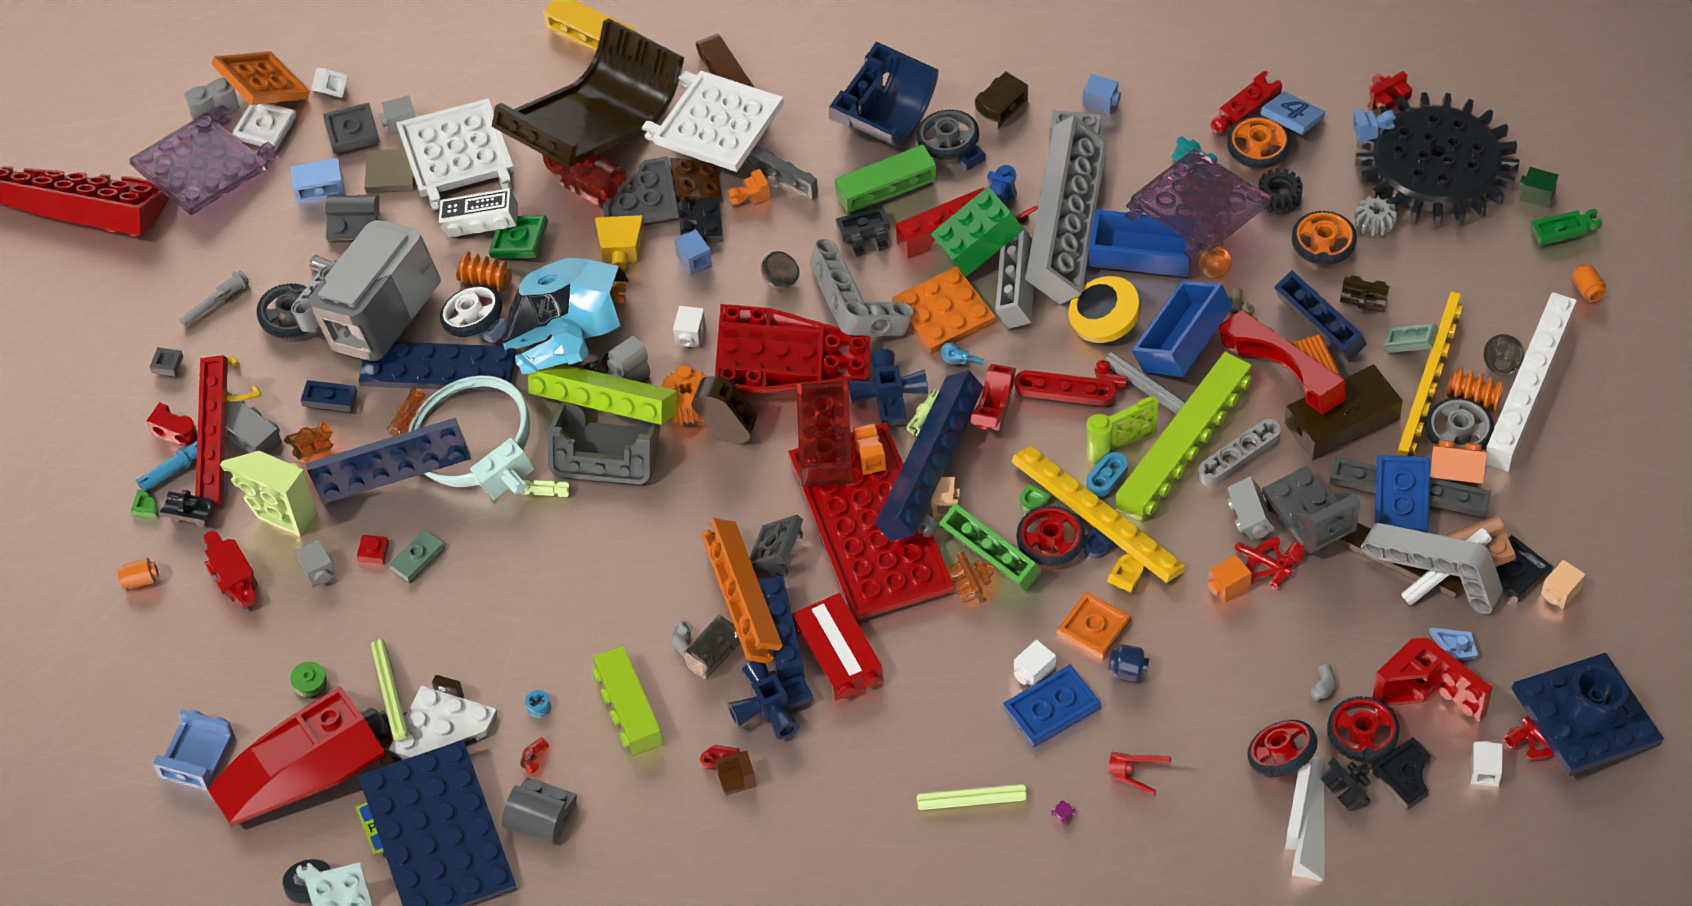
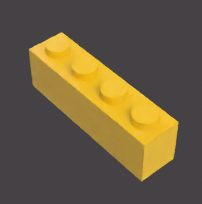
[543,0,636,51]

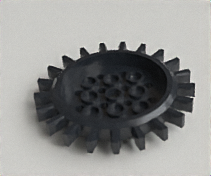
[1355,92,1520,226]

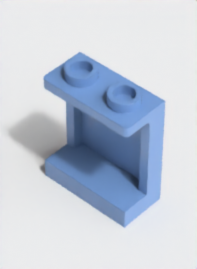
[153,710,235,791]

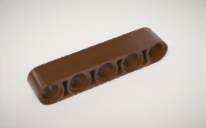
[696,33,755,88]

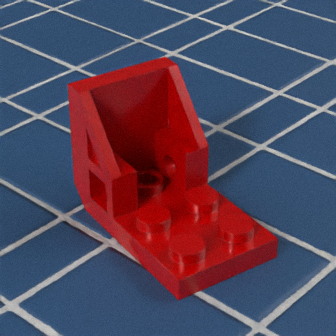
[1372,638,1493,722]

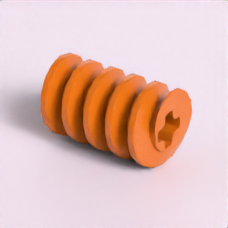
[456,251,512,293]
[1446,367,1504,412]

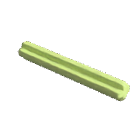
[917,784,1027,810]

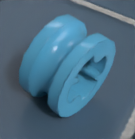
[525,690,551,717]

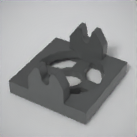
[750,515,803,577]

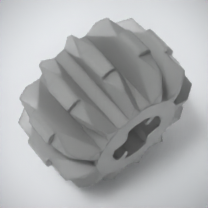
[1354,195,1397,238]

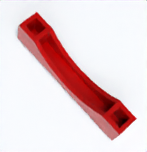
[1219,310,1346,415]

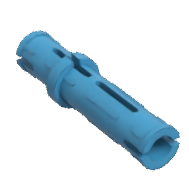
[136,441,197,492]

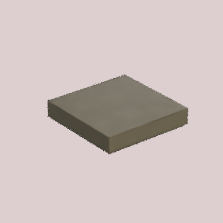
[365,149,415,193]

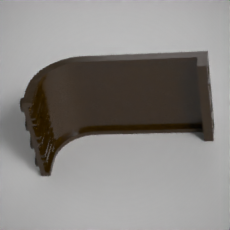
[491,19,684,168]

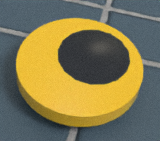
[1068,276,1142,343]

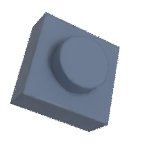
[478,317,507,343]

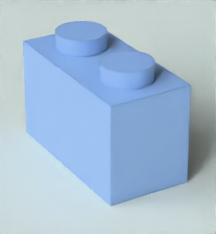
[290,158,345,204]

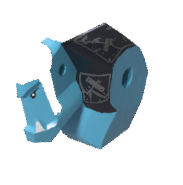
[502,258,629,374]

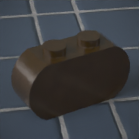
[691,376,758,444]

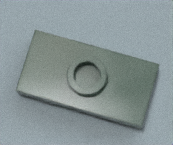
[1383,323,1439,353]
[389,529,445,582]

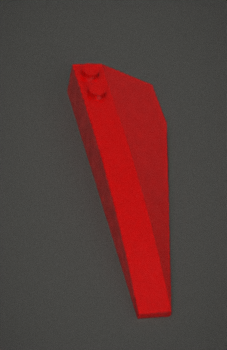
[0,166,174,236]

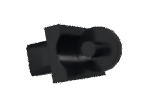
[160,490,214,527]
[1321,758,1371,811]

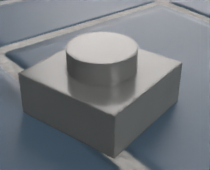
[150,347,183,376]

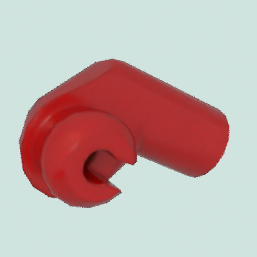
[700,745,740,768]

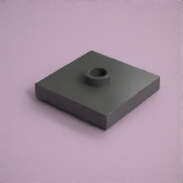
[323,102,380,154]

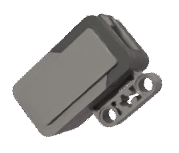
[291,220,441,361]

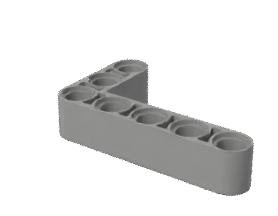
[1361,523,1503,614]

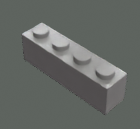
[995,228,1034,329]

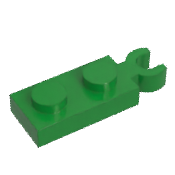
[1530,209,1602,246]

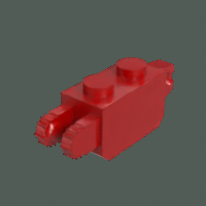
[203,530,258,609]

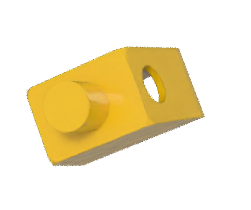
[595,215,644,270]

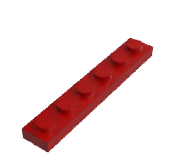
[195,355,228,506]

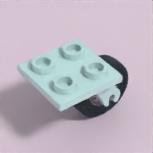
[283,859,372,906]

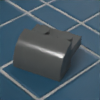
[325,195,380,242]
[502,777,577,843]

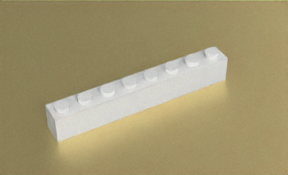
[1485,292,1577,472]

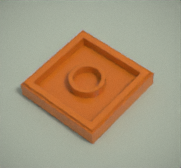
[1057,592,1131,659]

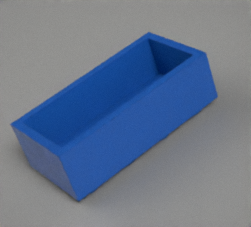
[1089,209,1195,277]
[1131,280,1233,377]

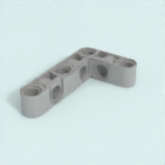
[810,239,914,336]

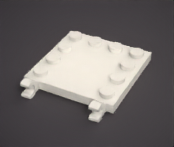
[642,70,784,172]
[396,98,514,211]

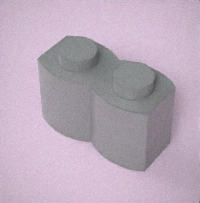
[184,78,240,124]
[607,335,650,382]

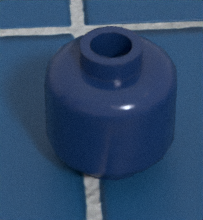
[1108,644,1149,682]

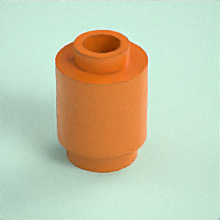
[1571,264,1607,302]
[117,557,159,590]

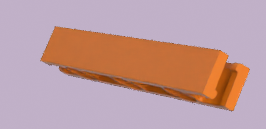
[701,518,783,664]

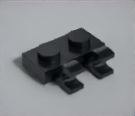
[678,198,723,243]
[836,206,890,256]

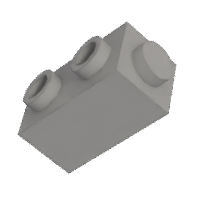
[1227,476,1275,541]

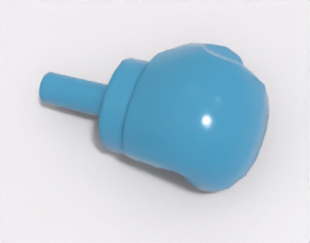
[941,342,984,365]

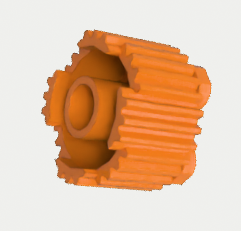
[661,365,707,425]

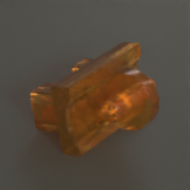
[284,422,333,462]
[947,551,995,604]

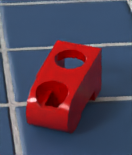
[146,402,197,446]

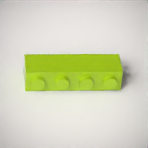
[591,645,663,756]

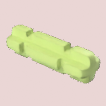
[522,479,570,497]

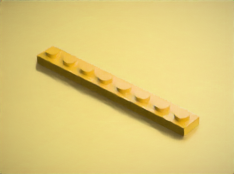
[1397,291,1463,456]
[1012,445,1186,583]

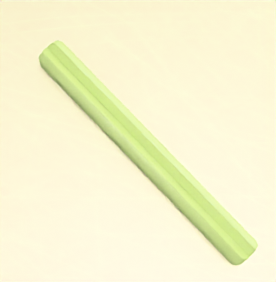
[371,639,408,741]

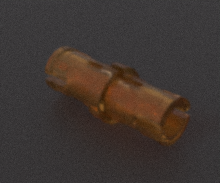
[387,388,425,436]

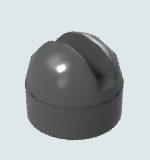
[917,514,940,537]

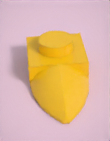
[1107,553,1144,593]

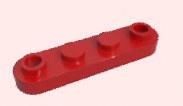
[1014,370,1116,406]

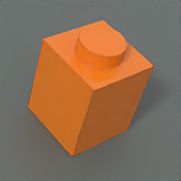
[1208,554,1251,602]

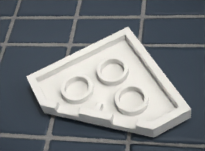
[389,686,497,760]

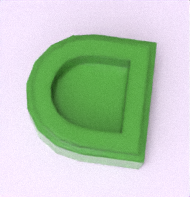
[1020,484,1051,513]

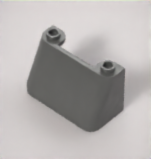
[547,402,661,484]

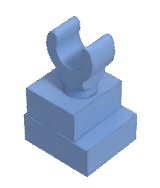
[1352,109,1396,143]

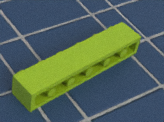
[528,364,677,425]

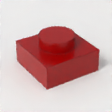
[356,535,389,564]

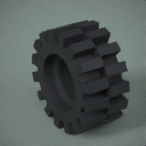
[1257,168,1303,215]

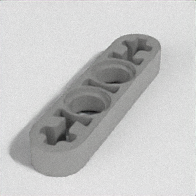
[1198,419,1281,486]

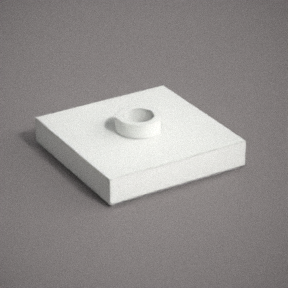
[232,103,297,150]

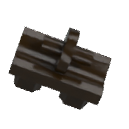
[1340,275,1390,311]

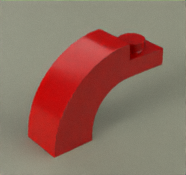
[971,364,1016,431]

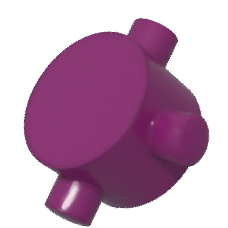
[1051,801,1076,824]

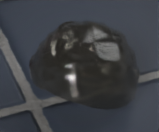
[761,251,800,289]
[1483,334,1525,376]

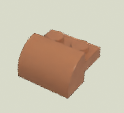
[1447,515,1516,567]

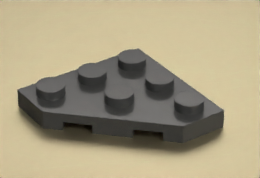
[602,156,679,223]

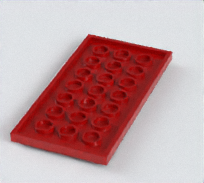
[788,422,954,621]

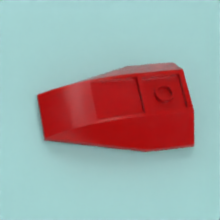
[715,304,870,393]
[207,686,386,826]

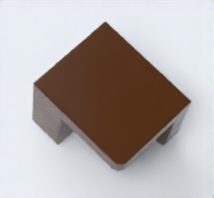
[715,750,756,795]

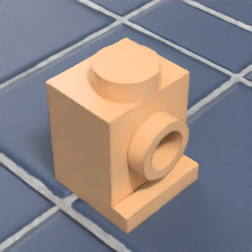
[932,476,960,517]

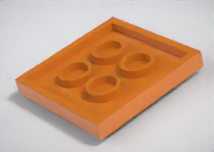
[212,51,310,105]
[892,266,995,354]

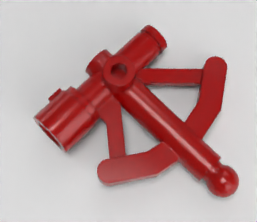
[1234,537,1305,589]
[1503,716,1555,760]

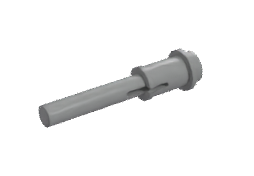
[179,271,249,327]

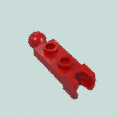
[1210,71,1282,134]

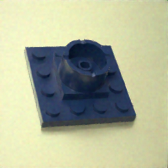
[1511,652,1664,776]

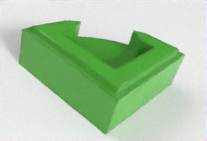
[131,490,158,519]

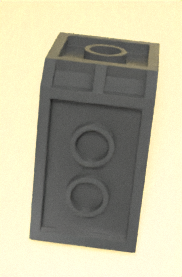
[1262,466,1360,553]

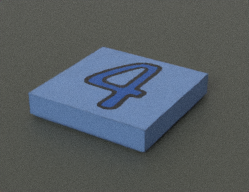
[1260,91,1326,134]

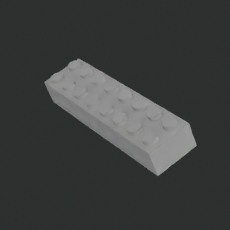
[1025,115,1108,305]

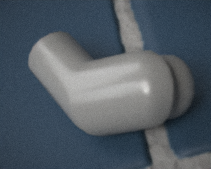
[671,621,696,661]

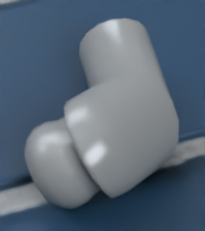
[1310,664,1336,701]

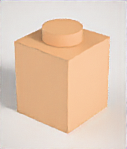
[1541,560,1586,609]

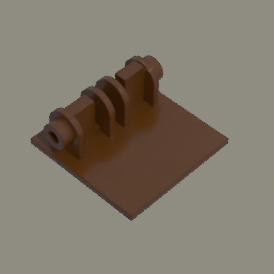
[670,158,723,203]

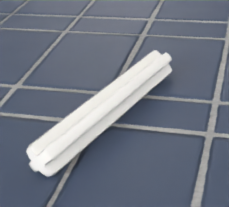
[1401,528,1492,605]

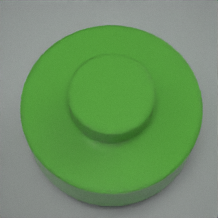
[290,661,327,697]

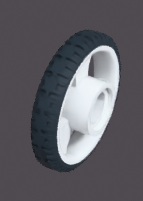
[440,285,503,337]

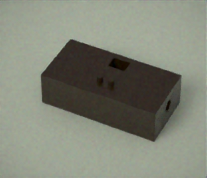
[1284,364,1403,461]

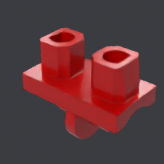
[1368,71,1413,111]

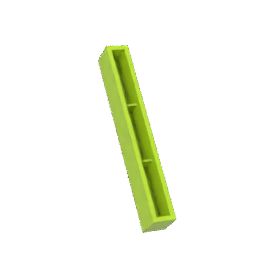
[1115,352,1253,522]

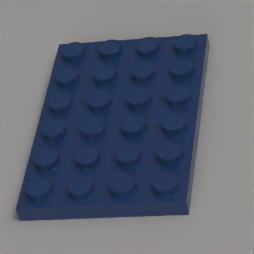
[358,739,517,906]

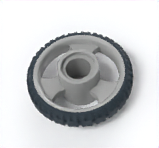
[1426,397,1494,449]

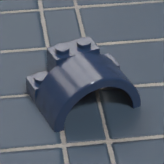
[829,41,939,147]

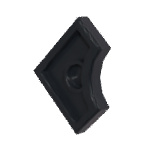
[1370,737,1431,810]

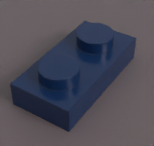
[300,380,357,412]

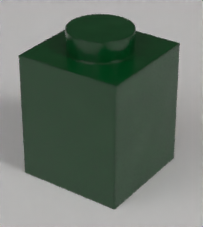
[1518,167,1559,208]

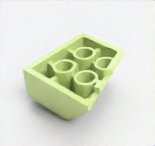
[220,451,317,536]

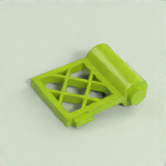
[1086,396,1158,465]

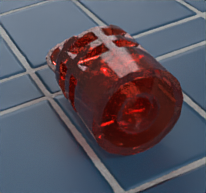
[542,154,626,209]

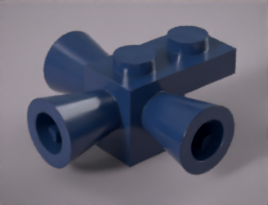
[848,349,928,426]
[727,661,814,740]

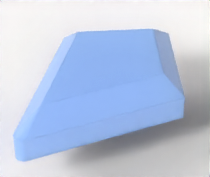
[1429,628,1478,661]

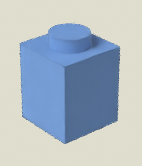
[1083,74,1121,115]
[674,229,712,275]

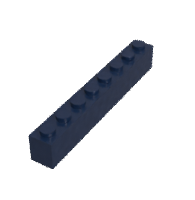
[875,370,984,542]

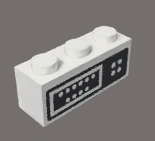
[439,188,518,238]

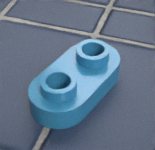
[1086,452,1128,497]

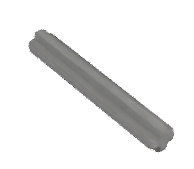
[1104,352,1186,414]

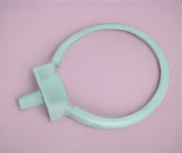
[408,376,534,501]

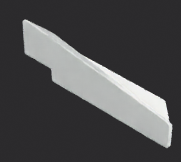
[1285,756,1325,881]

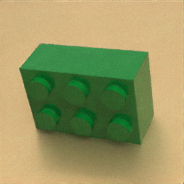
[931,187,1024,277]

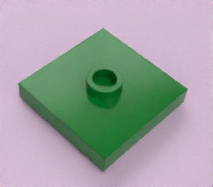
[488,215,549,258]

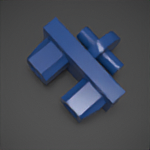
[987,165,1017,206]

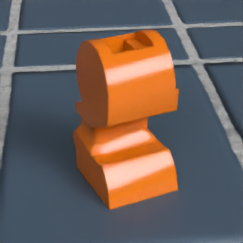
[853,423,886,475]

